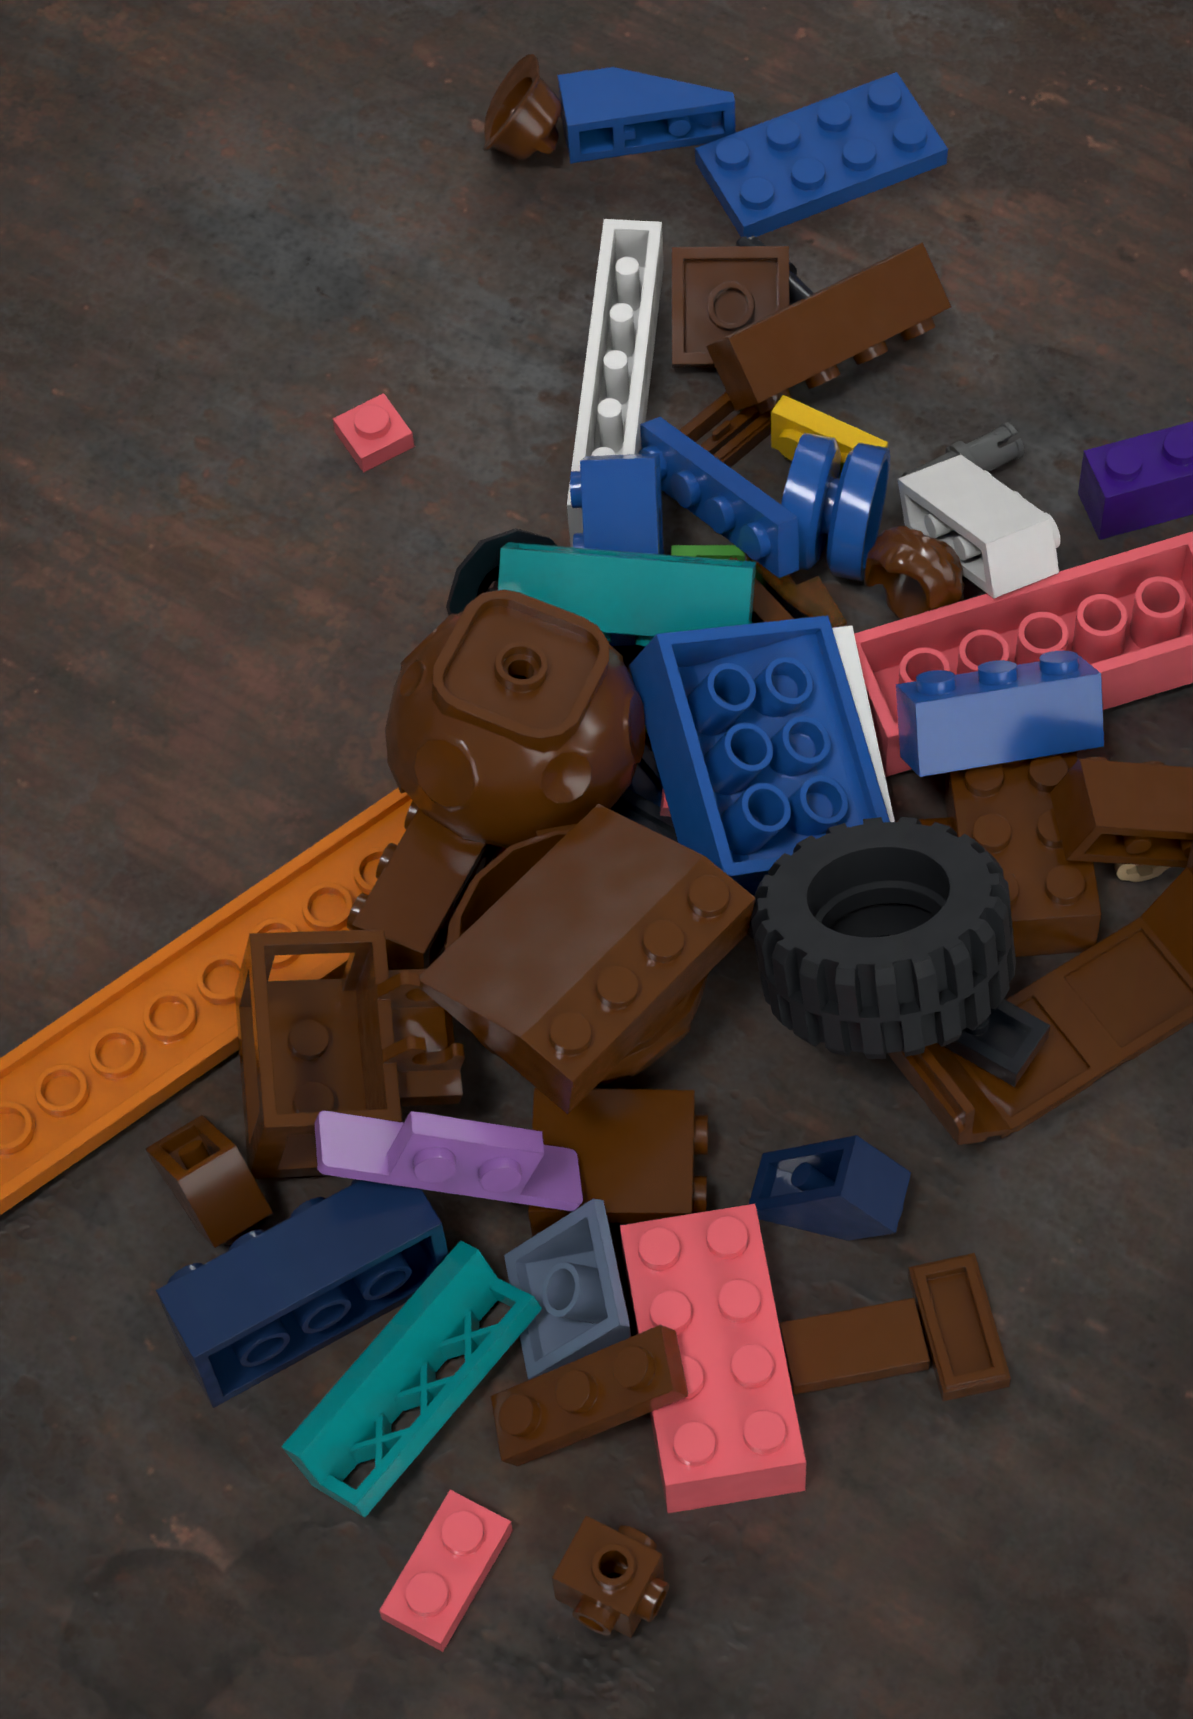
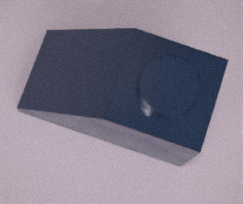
[748,1135,911,1241]

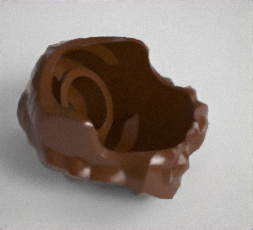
[865,526,965,619]

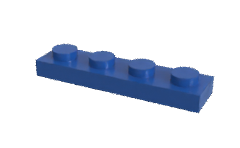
[638,417,799,578]

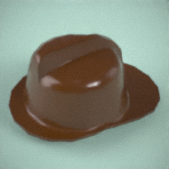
[483,54,563,160]

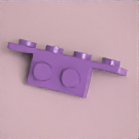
[315,1111,583,1211]

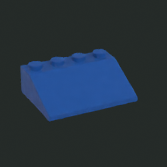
[629,615,890,896]

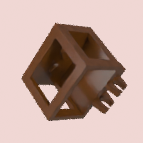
[235,929,465,1179]

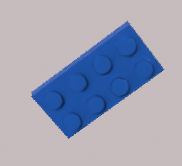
[695,72,948,238]

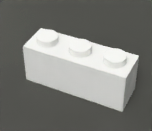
[897,455,1060,598]

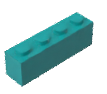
[498,542,756,646]

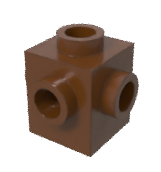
[552,1516,669,1638]

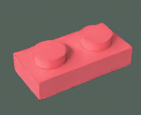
[379,1490,513,1652]

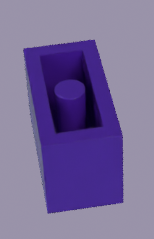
[1078,421,1193,540]

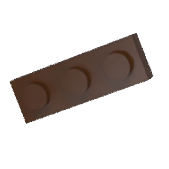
[491,1325,689,1466]

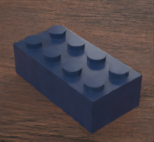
[156,1179,448,1408]

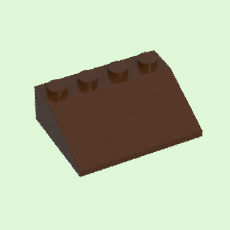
[419,804,756,1114]

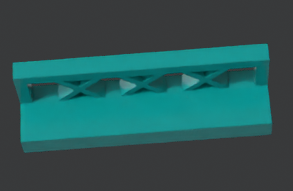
[281,1240,542,1518]

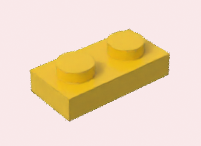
[771,395,888,478]

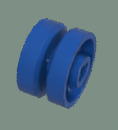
[781,432,890,581]

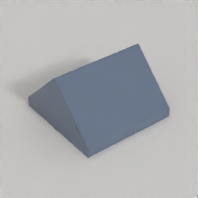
[504,1198,631,1380]

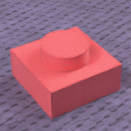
[333,393,415,473]

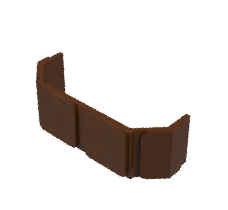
[887,840,1193,1145]

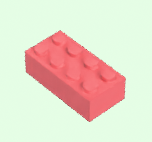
[620,1204,806,1514]

